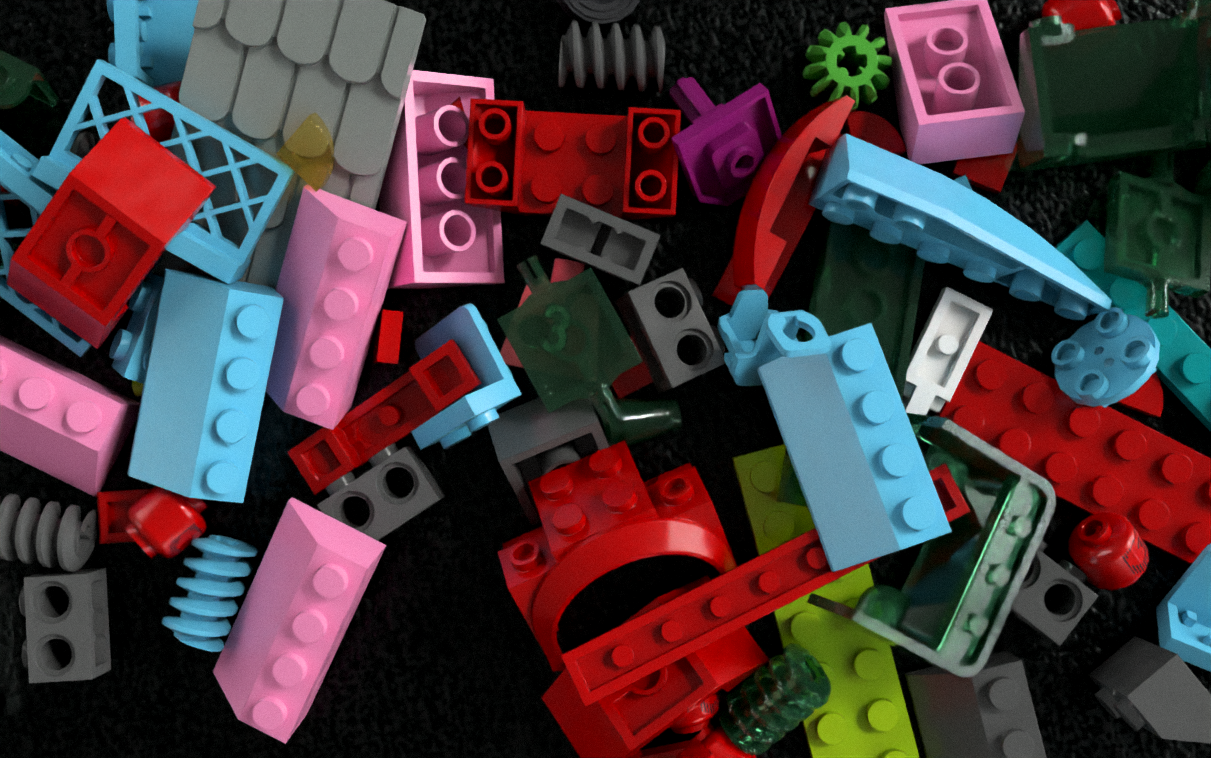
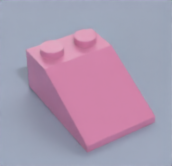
[884,0,1025,164]

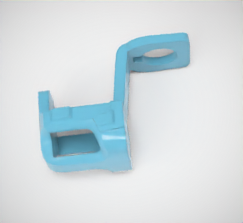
[717,290,832,386]

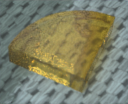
[276,112,335,192]

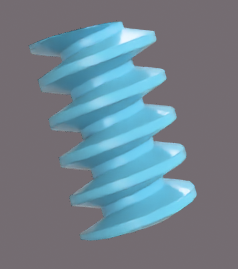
[162,535,259,652]

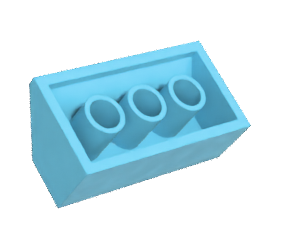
[127,269,284,503]
[757,323,952,572]

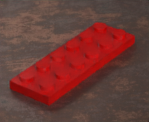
[927,341,1211,565]

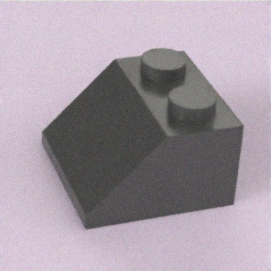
[488,380,610,526]
[1088,636,1211,744]
[905,649,1047,758]

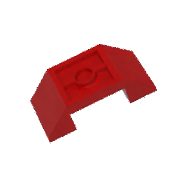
[465,98,681,221]
[7,117,217,349]
[541,575,769,758]

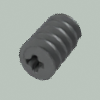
[559,20,665,94]
[0,493,98,572]

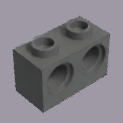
[540,194,660,287]
[615,268,725,394]
[317,443,445,541]
[963,527,1098,646]
[19,568,111,683]

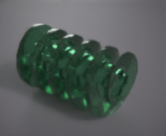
[719,643,832,756]

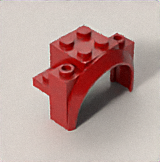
[498,440,737,671]

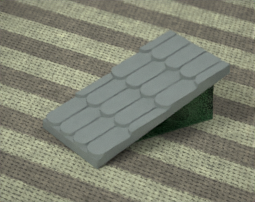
[152,0,426,290]

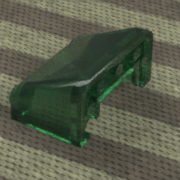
[1017,0,1211,171]

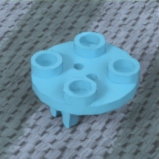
[1051,307,1160,408]

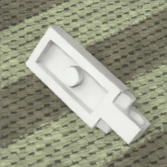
[897,287,993,430]

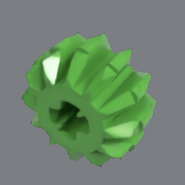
[803,22,892,112]

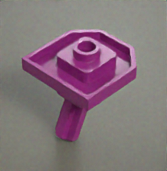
[669,77,782,207]

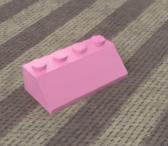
[379,70,505,289]
[266,185,407,430]
[0,335,140,497]
[213,497,386,744]

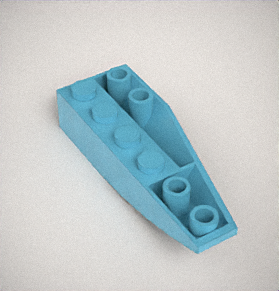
[808,133,1112,320]

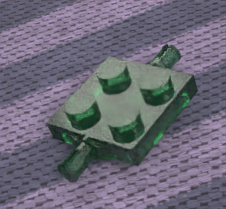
[1104,152,1211,319]
[497,256,643,426]

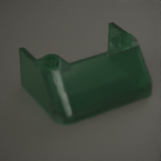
[807,413,1056,678]

